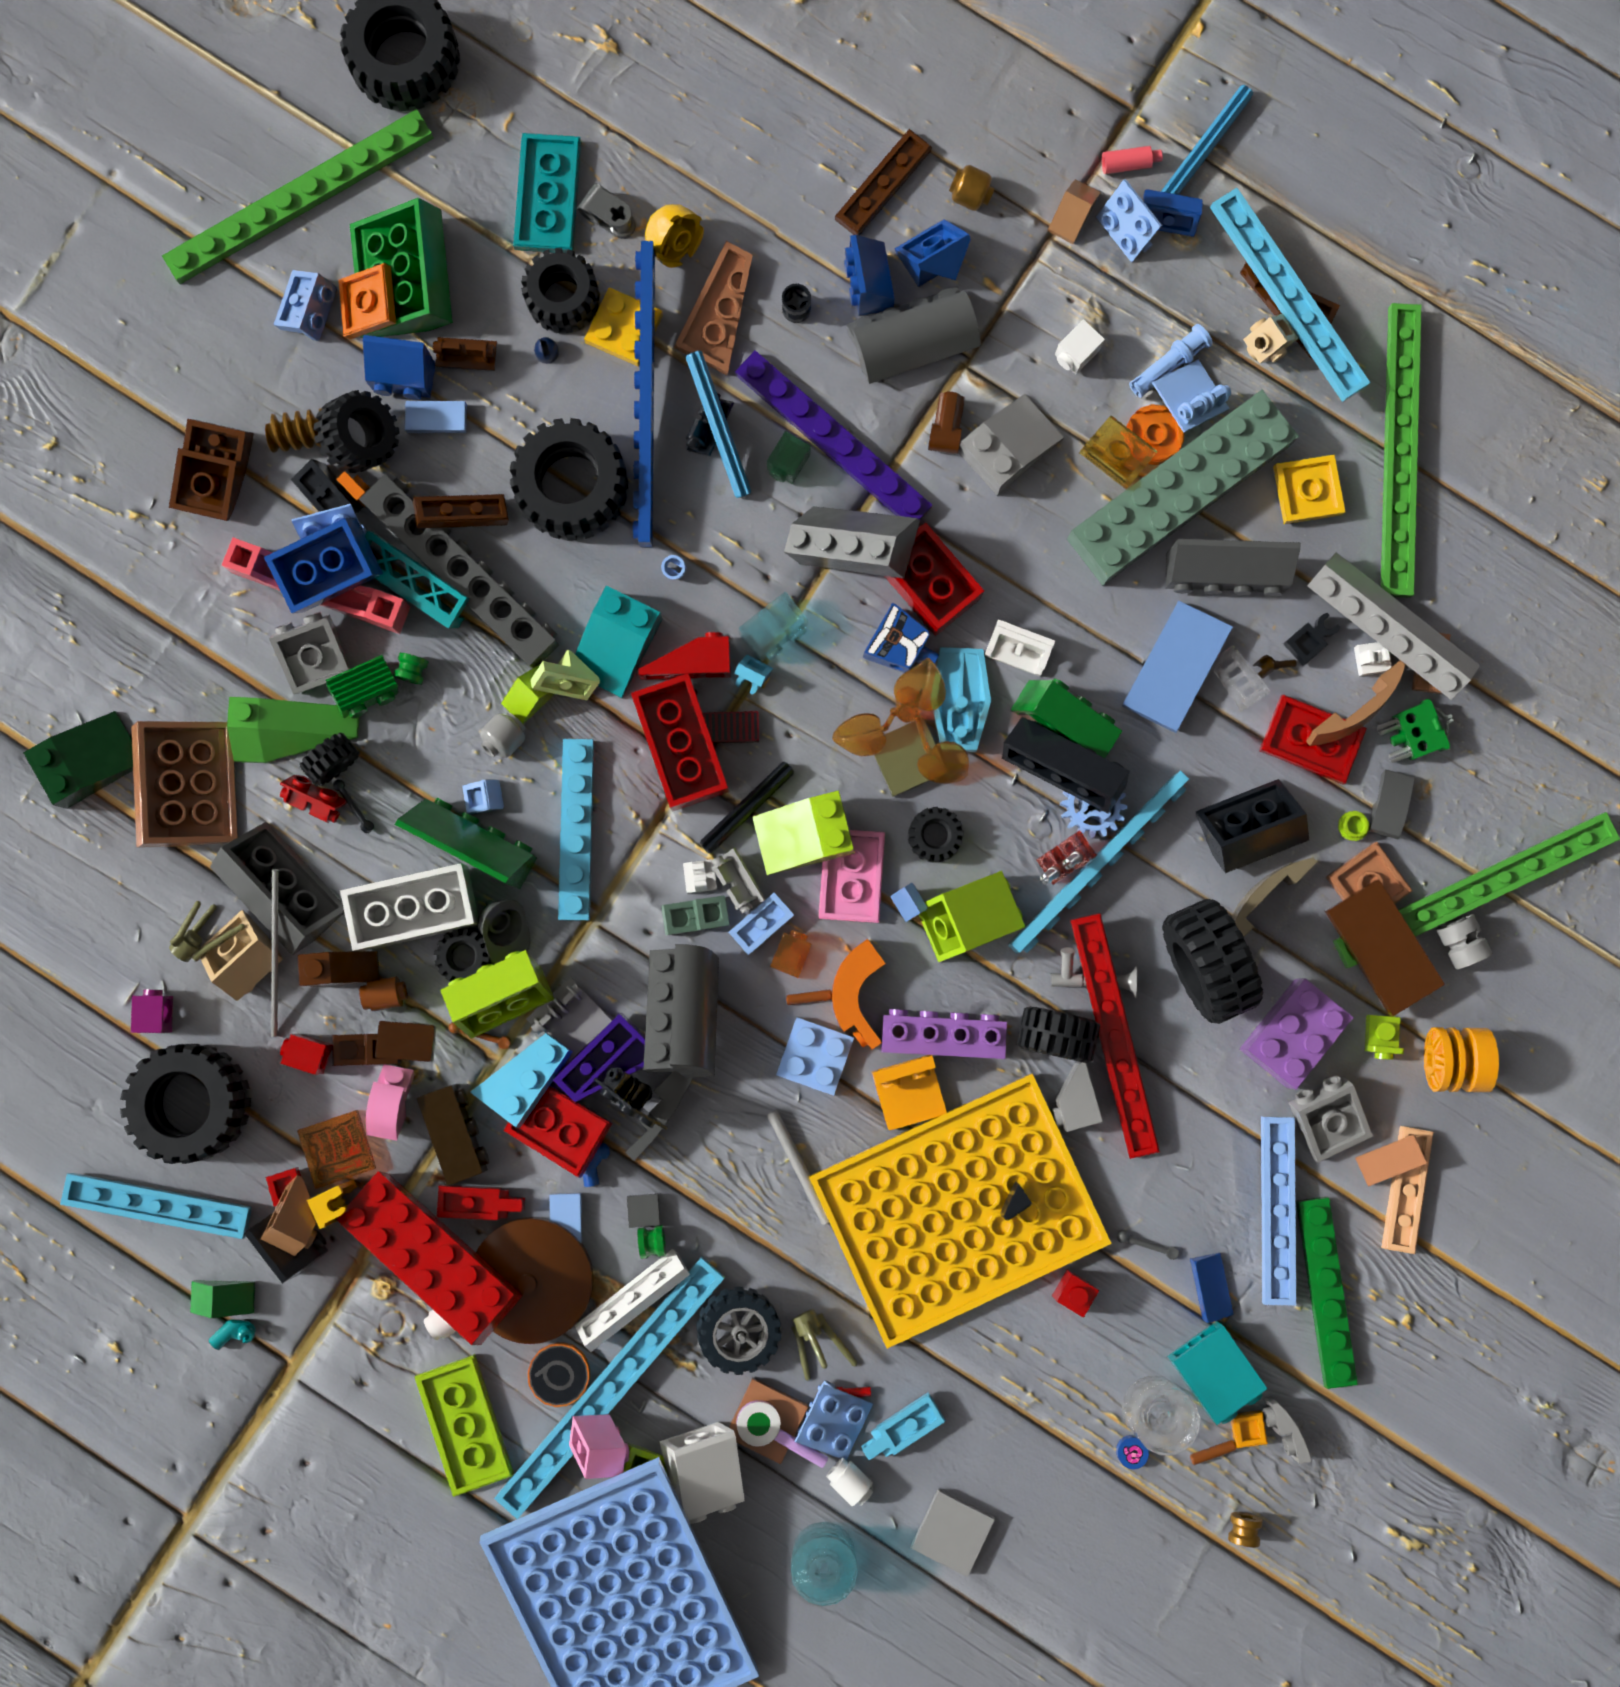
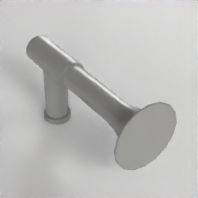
[1051,947,1137,998]

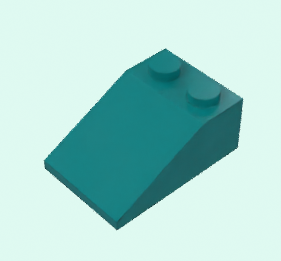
[575,585,663,698]

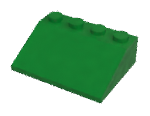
[350,198,453,338]
[394,798,538,889]

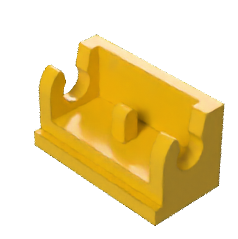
[307,1179,357,1229]

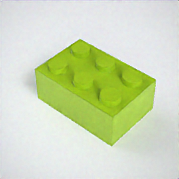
[440,950,554,1039]

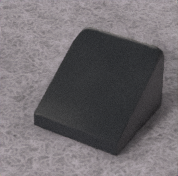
[1000,1181,1032,1221]

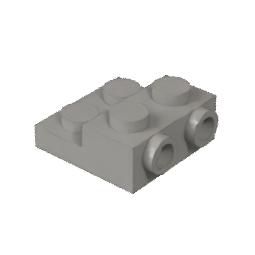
[269,612,351,695]
[1288,1076,1373,1162]

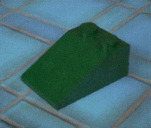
[23,711,133,809]

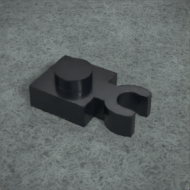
[1283,613,1340,666]

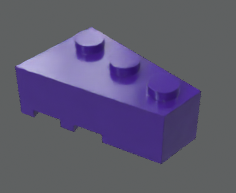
[553,1013,645,1102]

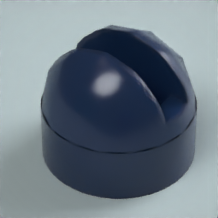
[534,337,559,364]

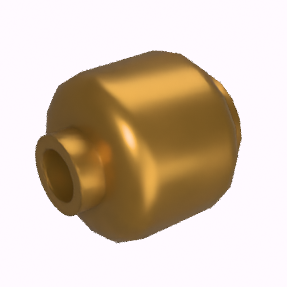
[949,165,995,211]

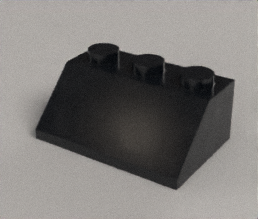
[1195,779,1309,873]

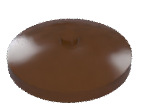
[476,1217,594,1344]

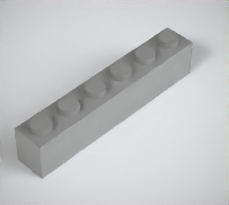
[1307,552,1480,700]

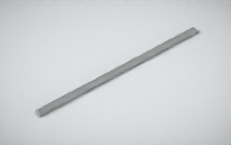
[271,869,279,1037]

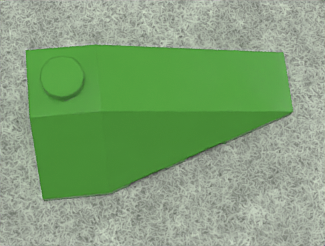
[227,697,360,763]

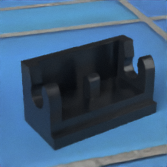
[291,459,363,513]

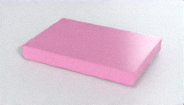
[819,830,885,923]

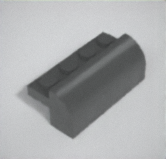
[846,287,981,384]
[643,944,719,1078]

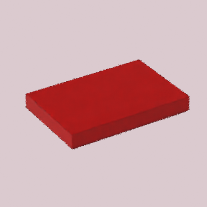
[1259,695,1367,785]
[503,1085,613,1178]

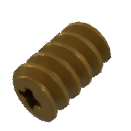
[265,408,323,453]

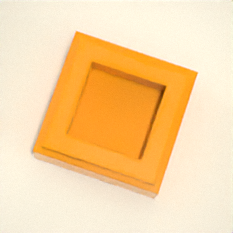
[1231,1410,1268,1448]

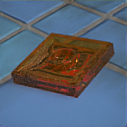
[297,1110,376,1189]

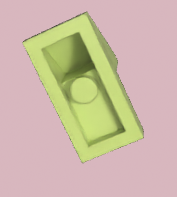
[531,650,600,701]

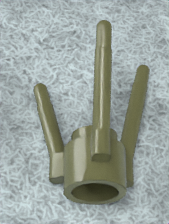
[169,901,245,962]
[791,1308,857,1381]

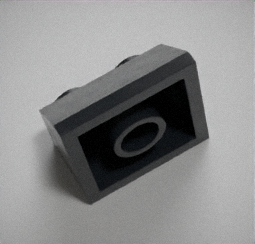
[244,1213,328,1284]

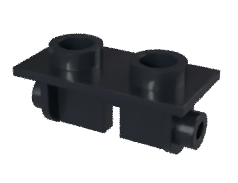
[685,393,734,456]

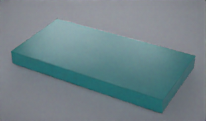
[513,133,582,253]

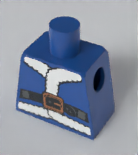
[863,603,940,674]

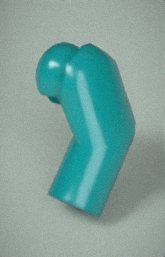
[209,1319,256,1350]

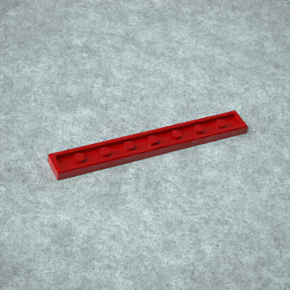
[1070,913,1160,1159]

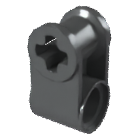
[577,183,636,238]

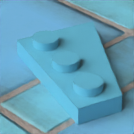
[470,1033,573,1128]

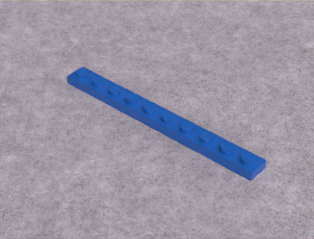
[633,241,655,547]

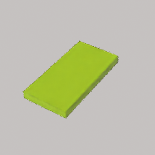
[414,1354,514,1497]

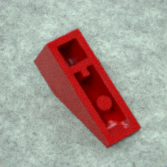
[638,632,731,680]

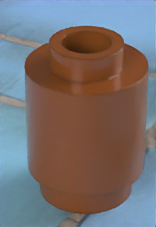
[359,976,408,1012]

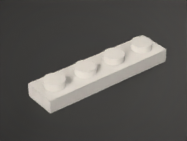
[575,1249,690,1352]

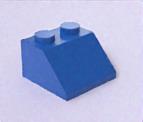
[363,335,435,400]

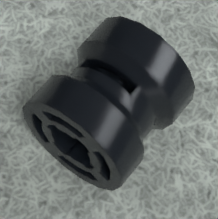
[782,283,811,323]

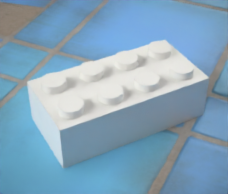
[340,863,479,951]

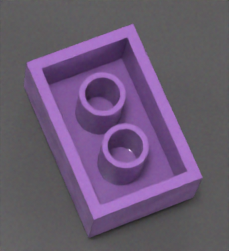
[1239,978,1354,1090]

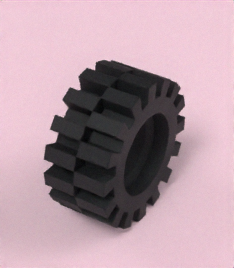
[300,733,360,787]
[908,807,964,863]
[434,929,492,981]

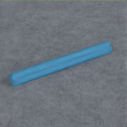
[1161,85,1253,195]
[686,351,751,498]

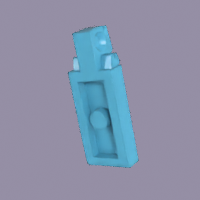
[861,1392,946,1460]

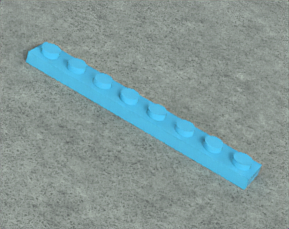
[1210,188,1371,402]
[1008,771,1189,954]

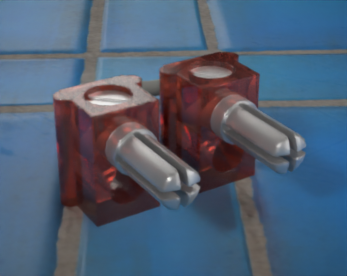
[1036,830,1097,885]

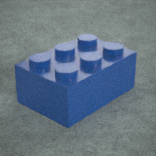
[264,518,383,614]

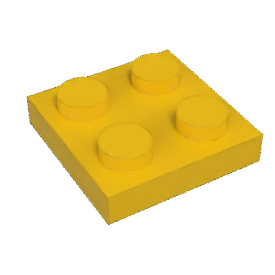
[584,287,663,367]
[1273,455,1345,524]

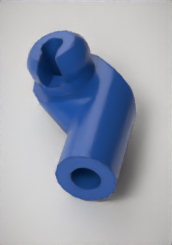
[583,1143,610,1187]

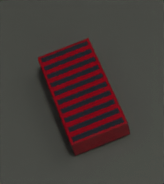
[703,711,759,744]

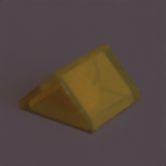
[1079,415,1158,490]

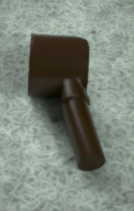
[1253,655,1297,679]

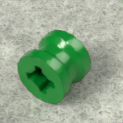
[393,652,429,685]
[637,1225,666,1259]

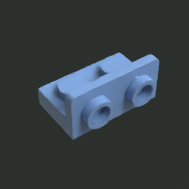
[274,270,337,341]

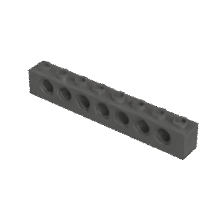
[359,474,559,669]

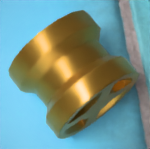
[1228,1512,1263,1548]

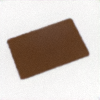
[375,1021,434,1062]

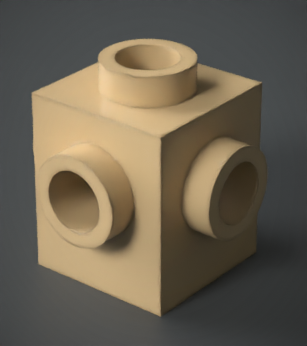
[1243,314,1299,363]

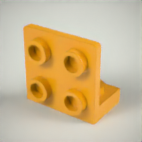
[871,1055,947,1130]

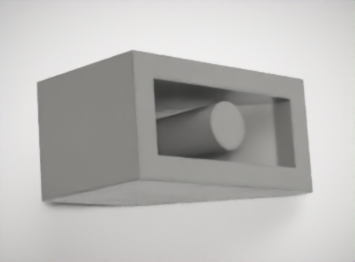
[1052,1062,1103,1132]

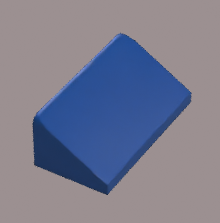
[1142,189,1203,237]
[1190,1253,1234,1323]

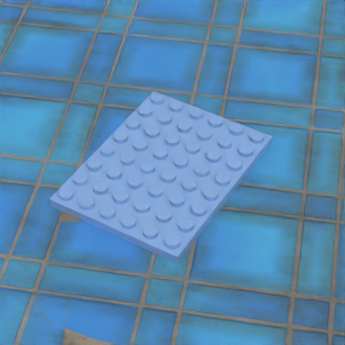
[479,1457,759,1687]

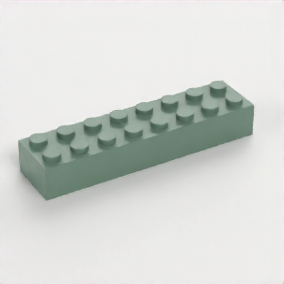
[1067,390,1299,586]

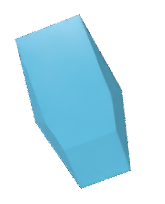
[931,647,991,752]

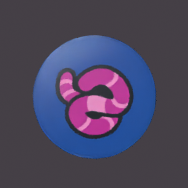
[1116,1435,1149,1469]

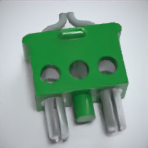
[1377,699,1454,763]

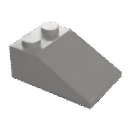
[958,394,1064,496]

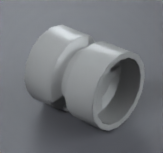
[1436,914,1493,969]

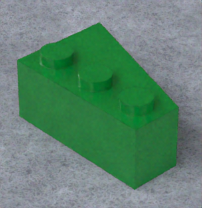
[1011,678,1122,758]

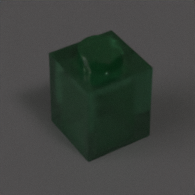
[767,431,811,484]

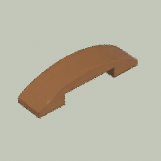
[1306,660,1405,746]

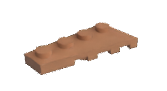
[674,241,753,376]

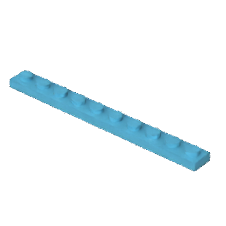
[494,1256,725,1519]

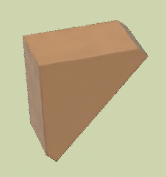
[1048,179,1101,244]

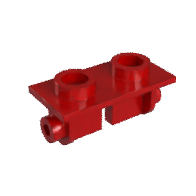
[280,775,347,823]

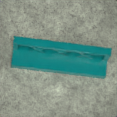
[365,531,470,629]

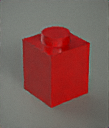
[280,1034,332,1075]
[1052,1269,1099,1318]

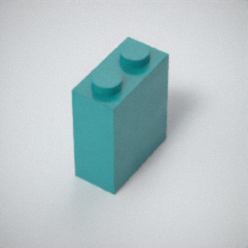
[1167,1321,1268,1425]

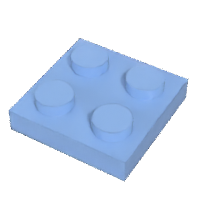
[776,1017,854,1096]

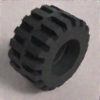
[521,248,600,334]
[314,390,400,473]
[1016,1006,1100,1063]

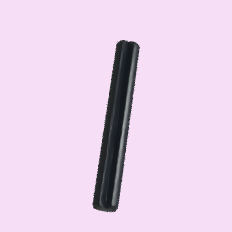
[700,762,794,853]

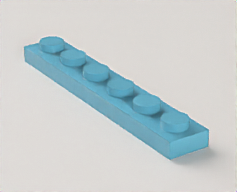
[558,739,594,921]
[60,1173,252,1239]

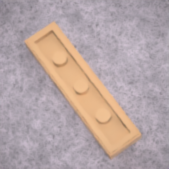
[1381,1126,1434,1254]

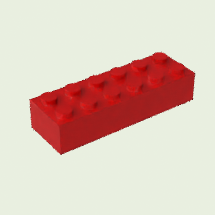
[336,1171,523,1345]

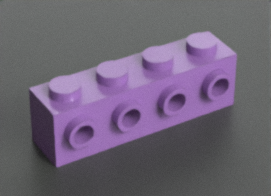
[881,1009,1007,1059]

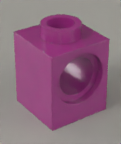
[130,990,173,1033]

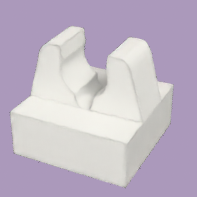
[1354,642,1391,676]
[683,859,717,894]

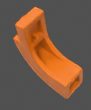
[832,939,886,1050]

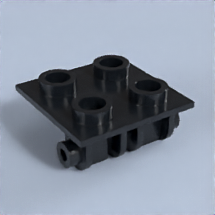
[594,1067,668,1130]

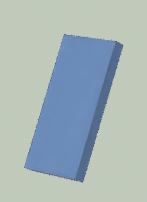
[1122,601,1233,733]

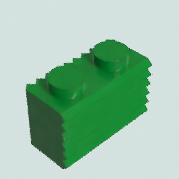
[326,655,399,718]

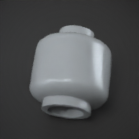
[480,713,525,758]

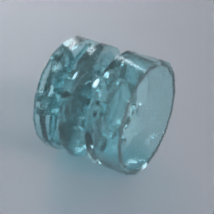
[791,1522,858,1606]

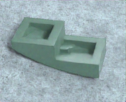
[661,895,729,936]

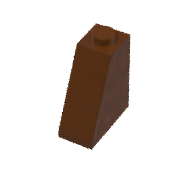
[298,951,380,987]

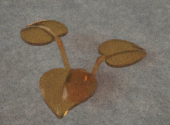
[832,658,969,784]

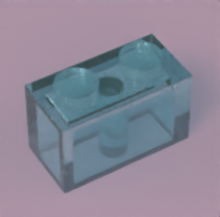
[738,591,808,662]

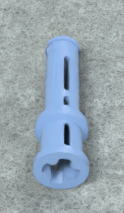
[1129,324,1213,398]

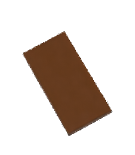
[1325,879,1445,1016]

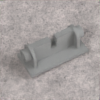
[711,848,766,914]

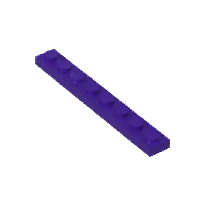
[735,350,932,520]

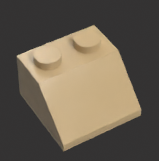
[200,910,283,1001]

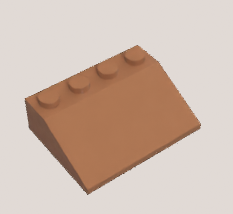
[131,721,238,848]

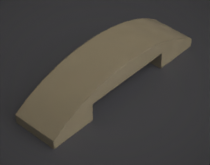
[1231,858,1317,937]

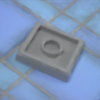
[911,1489,995,1577]

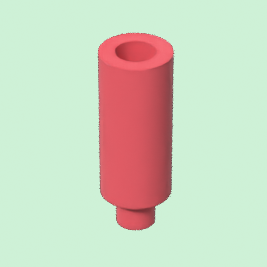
[1102,146,1163,174]

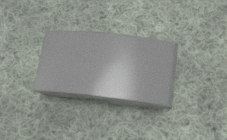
[1263,1396,1312,1464]

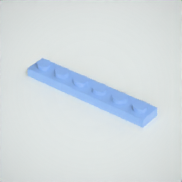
[1261,1116,1296,1306]

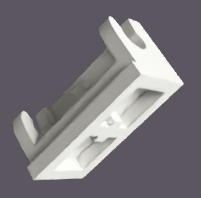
[984,620,1055,677]

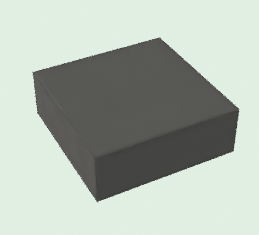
[627,1193,661,1228]

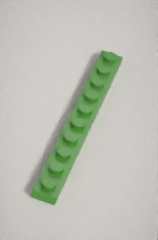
[162,109,434,284]
[1381,303,1421,598]
[1333,812,1620,968]

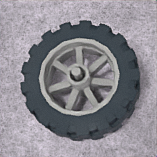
[696,1286,781,1375]

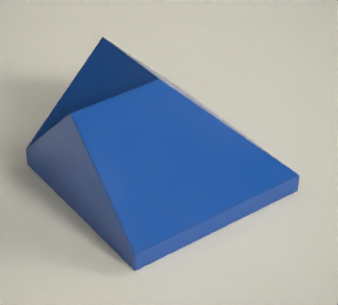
[895,219,971,287]

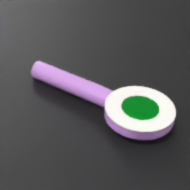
[736,1400,828,1468]

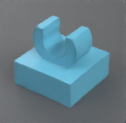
[734,655,773,695]

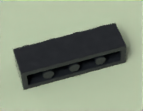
[1002,716,1130,814]

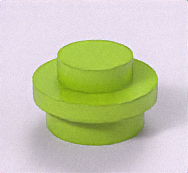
[1338,811,1369,841]

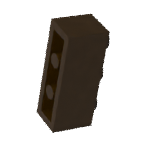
[416,1084,489,1186]

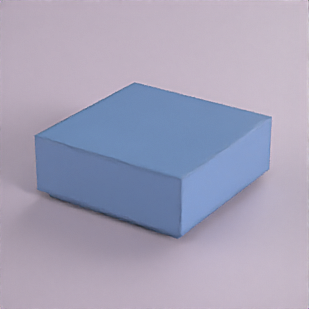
[890,883,928,922]

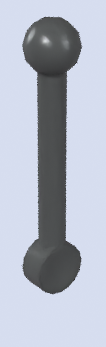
[1117,1231,1179,1260]

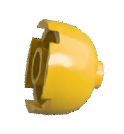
[645,204,704,268]

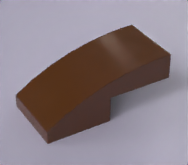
[332,1034,398,1066]

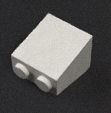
[659,1422,745,1524]

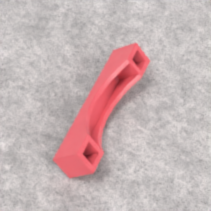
[222,537,410,634]

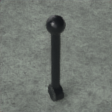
[333,779,374,833]

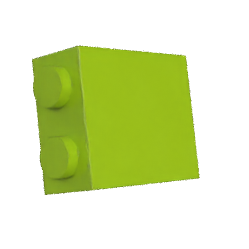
[919,871,1025,962]

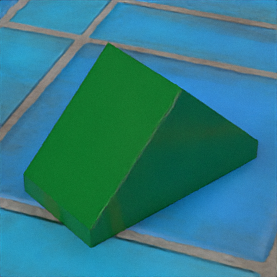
[190,1280,255,1318]

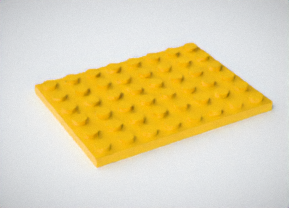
[809,1073,1112,1349]

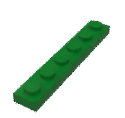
[1296,1197,1358,1389]

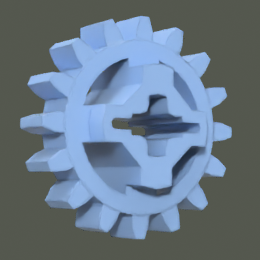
[1060,791,1127,839]

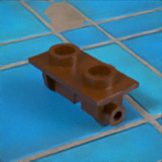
[433,337,497,371]

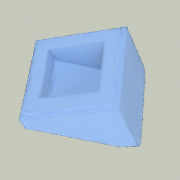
[462,779,504,815]

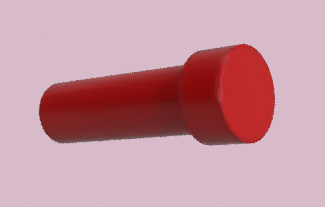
[836,1387,871,1397]

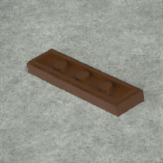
[835,129,932,236]

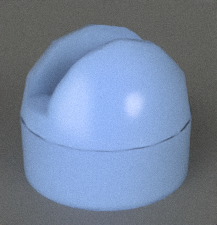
[661,555,687,580]

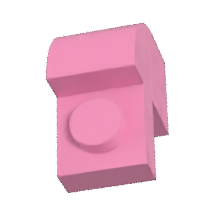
[366,1064,414,1141]

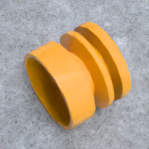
[1424,1027,1499,1092]

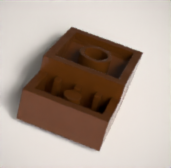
[169,419,254,521]

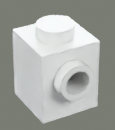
[1055,319,1105,374]

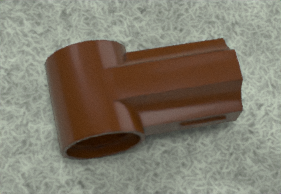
[928,391,965,455]

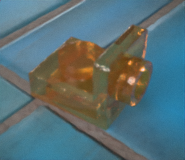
[770,930,812,978]

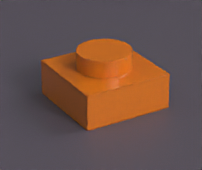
[336,471,370,507]

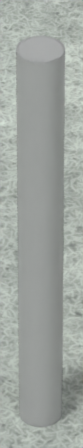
[767,1109,829,1225]

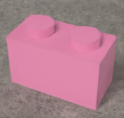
[569,1414,629,1479]

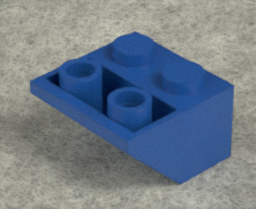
[844,235,895,316]

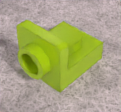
[1364,1015,1404,1060]

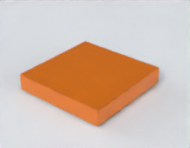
[338,263,396,339]

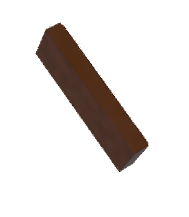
[413,494,509,529]

